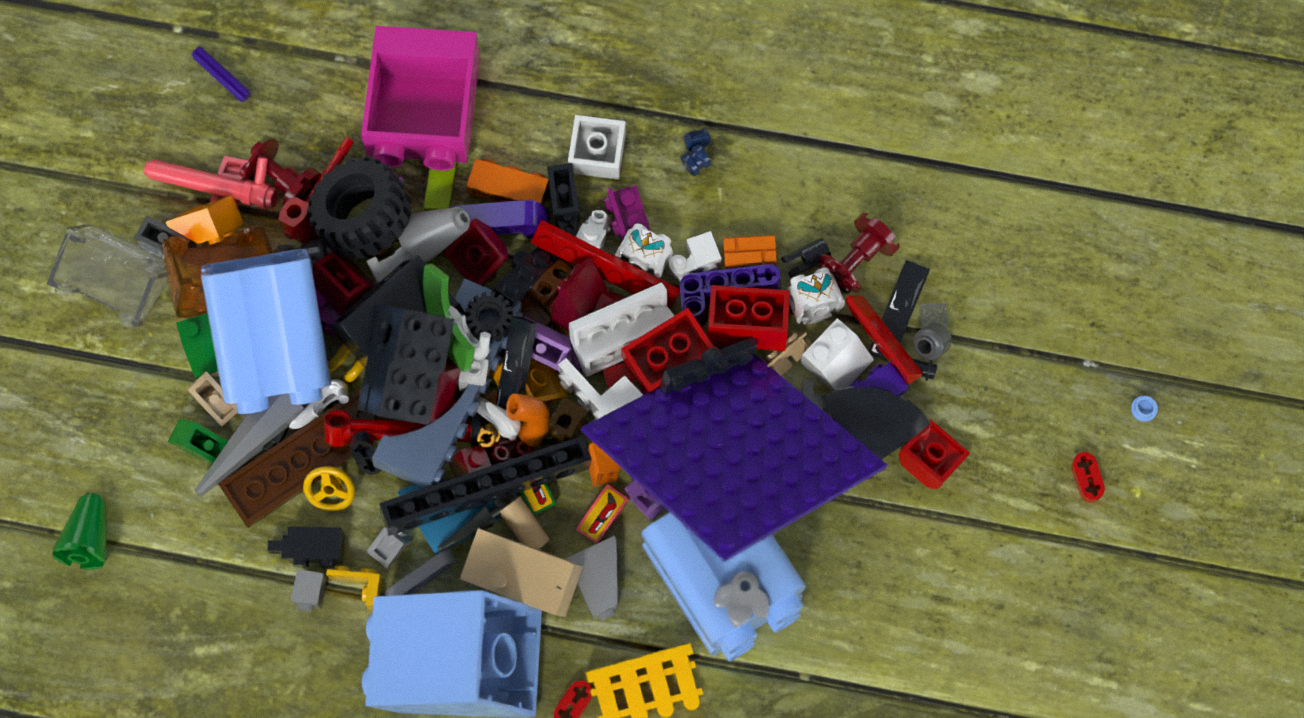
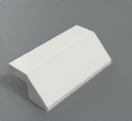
[569,282,674,377]

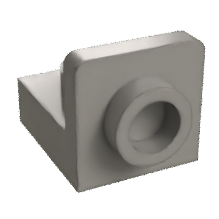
[367,527,413,568]

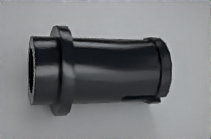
[912,358,938,381]

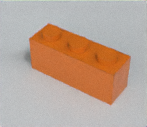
[466,159,550,207]

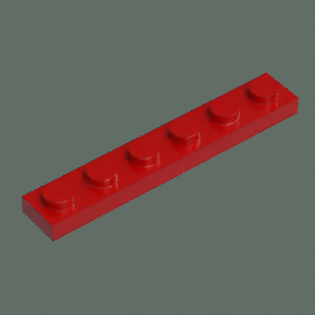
[531,220,680,309]

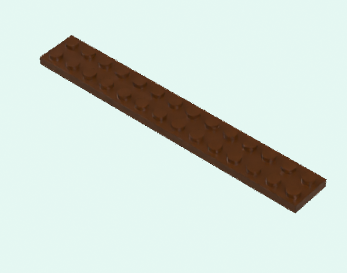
[218,293,552,528]

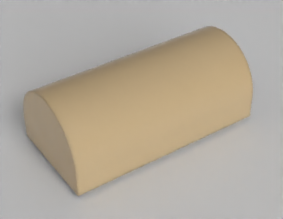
[500,496,550,549]

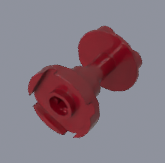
[239,139,322,207]
[818,212,900,294]

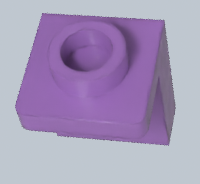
[625,480,666,521]

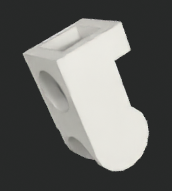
[367,247,413,283]

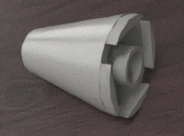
[399,207,470,263]

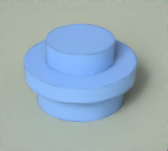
[1131,396,1158,422]

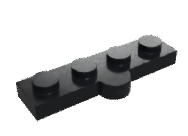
[492,247,564,308]
[659,337,758,394]

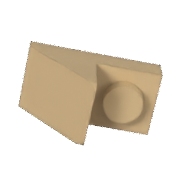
[187,371,237,427]

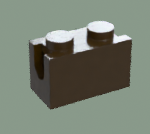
[548,397,589,444]

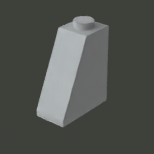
[566,536,618,621]

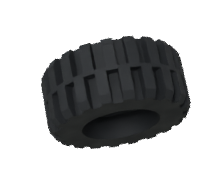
[308,158,412,259]

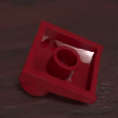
[444,218,508,287]

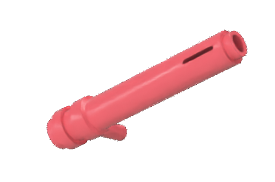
[144,156,279,210]

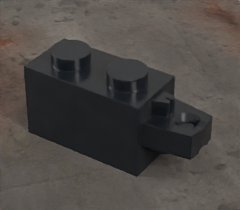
[547,163,580,237]
[267,527,345,568]

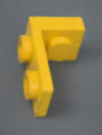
[326,566,383,610]

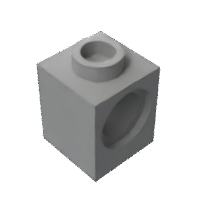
[291,569,327,612]

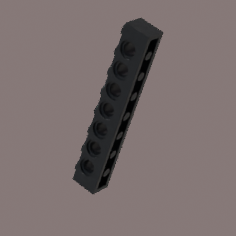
[379,436,591,536]

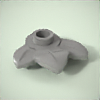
[714,572,769,628]

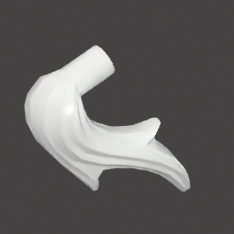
[448,305,491,360]
[289,379,349,429]
[477,396,521,440]

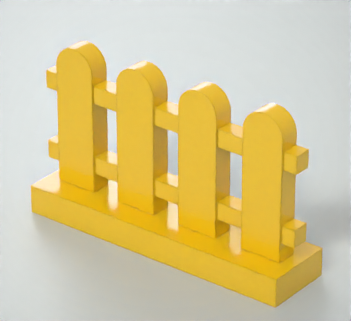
[585,643,703,718]

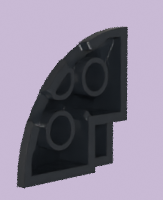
[822,386,930,459]

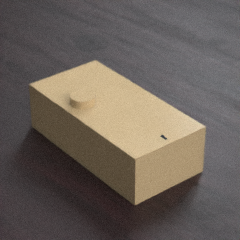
[460,528,583,617]

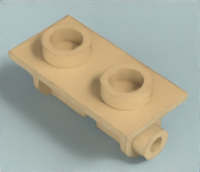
[763,331,812,376]

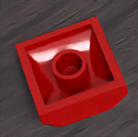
[898,419,971,489]

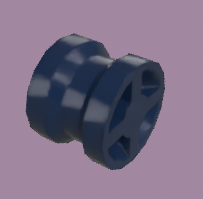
[680,144,711,177]

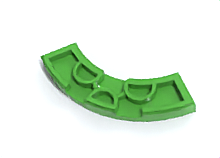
[423,264,475,372]

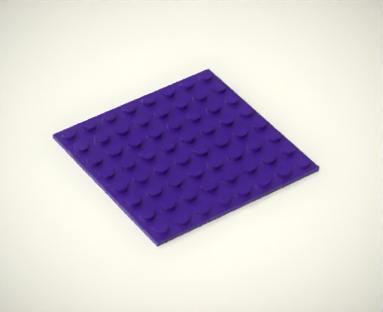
[581,353,887,562]

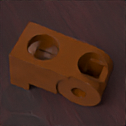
[529,259,572,308]

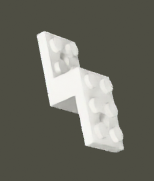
[558,358,643,420]

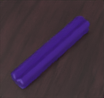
[191,46,251,102]

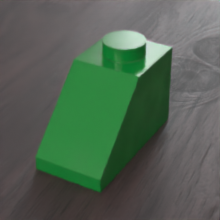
[167,418,228,464]

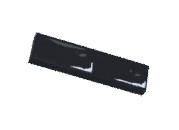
[869,260,930,362]
[495,316,537,410]

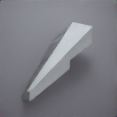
[195,393,304,497]

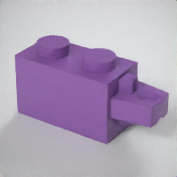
[524,316,581,371]

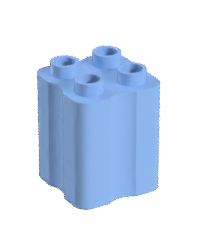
[201,249,332,414]
[642,513,806,662]

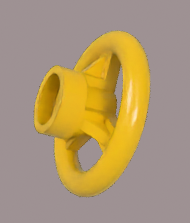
[303,466,355,512]

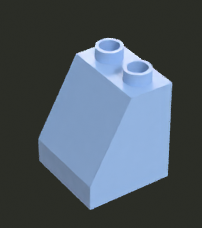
[362,591,542,718]

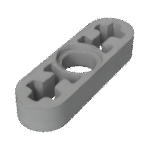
[385,549,456,596]

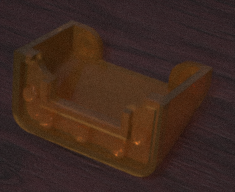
[162,226,274,318]

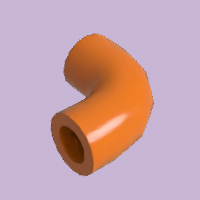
[506,394,550,447]

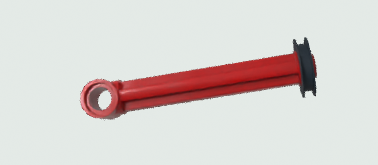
[324,410,482,447]

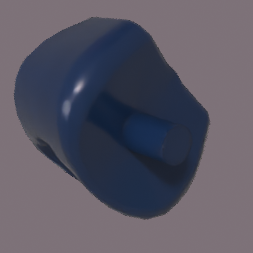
[683,128,711,151]

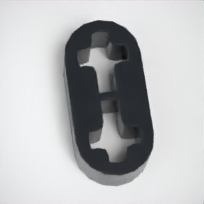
[350,432,382,475]

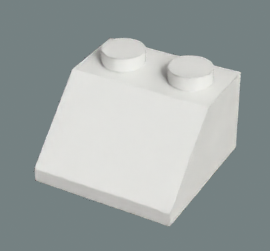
[801,318,874,391]

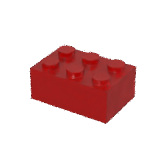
[708,285,790,351]
[621,308,714,394]

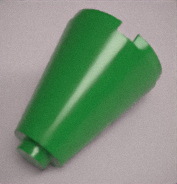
[52,493,107,570]

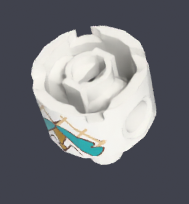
[615,224,673,279]
[787,268,845,325]

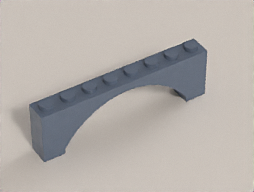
[372,279,524,488]

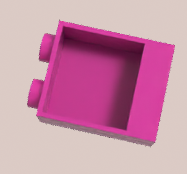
[361,26,480,171]

